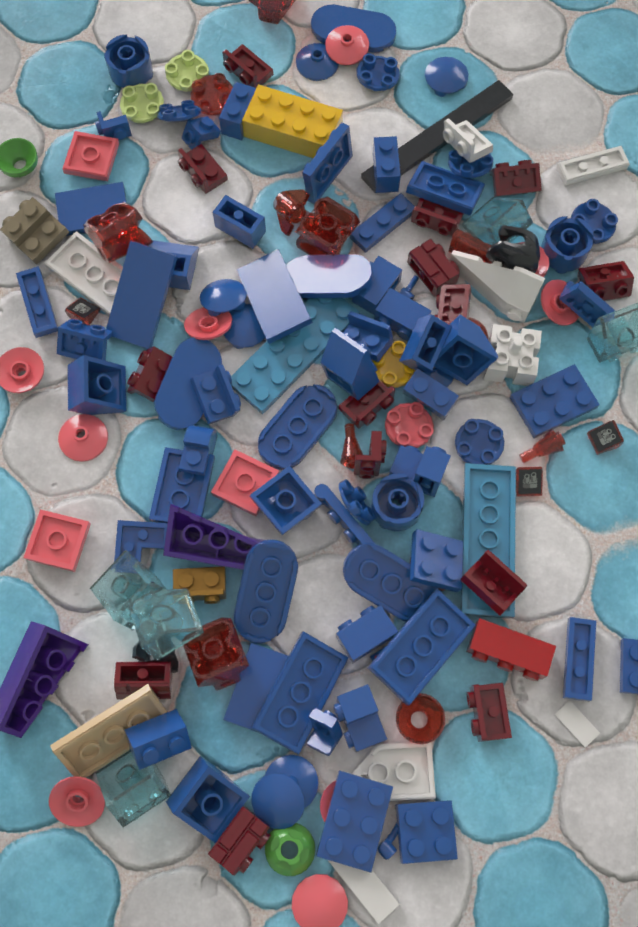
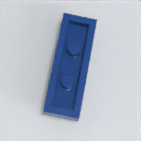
[350,193,415,253]
[16,266,58,338]
[563,617,596,702]

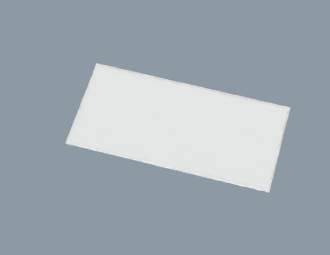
[555,700,600,748]

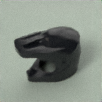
[486,225,540,273]

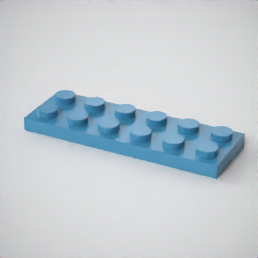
[231,298,360,415]
[461,463,516,619]

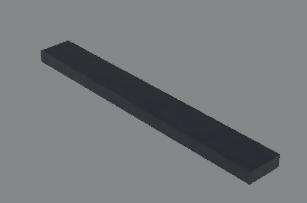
[361,80,513,193]

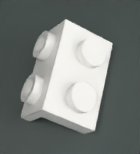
[443,119,493,163]

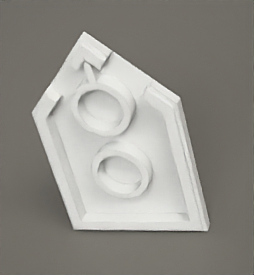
[352,741,436,801]

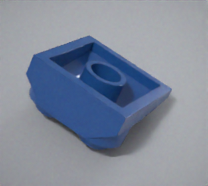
[249,465,322,535]

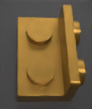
[171,566,226,605]

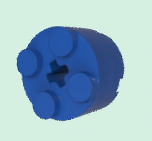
[104,34,153,88]
[541,216,594,274]
[371,474,424,531]

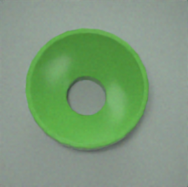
[0,138,38,178]
[265,823,315,876]

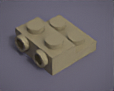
[0,197,69,265]

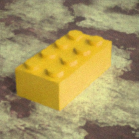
[242,84,343,158]

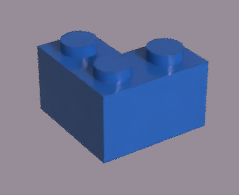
[389,445,451,497]
[333,684,387,752]

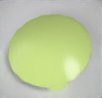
[165,50,209,92]
[120,83,164,123]

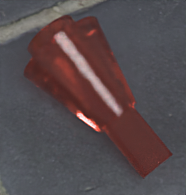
[340,423,363,469]
[519,429,566,463]

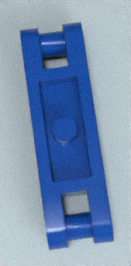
[314,484,375,545]

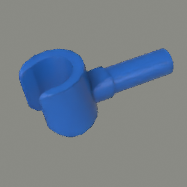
[400,275,419,300]
[378,822,398,860]

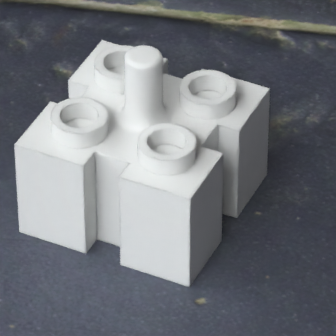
[483,324,542,386]

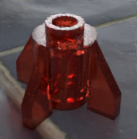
[273,189,315,236]

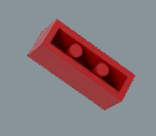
[466,618,556,681]

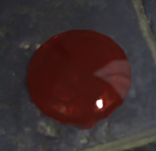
[191,73,233,116]

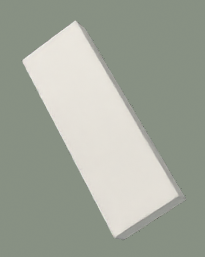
[556,146,630,186]
[328,860,400,924]

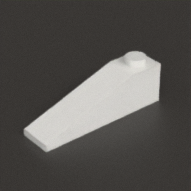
[450,250,545,323]

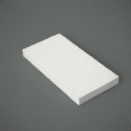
[44,231,123,316]

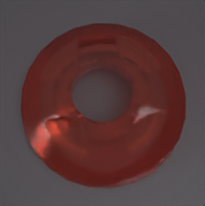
[395,693,445,745]

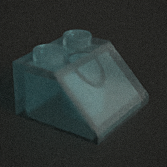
[461,197,533,249]
[587,303,638,363]
[90,550,169,630]
[128,589,204,660]
[95,750,172,828]

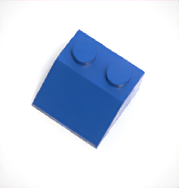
[434,315,498,385]
[68,355,127,415]
[166,756,250,843]

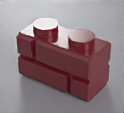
[407,239,460,297]
[114,662,172,700]
[208,806,271,876]

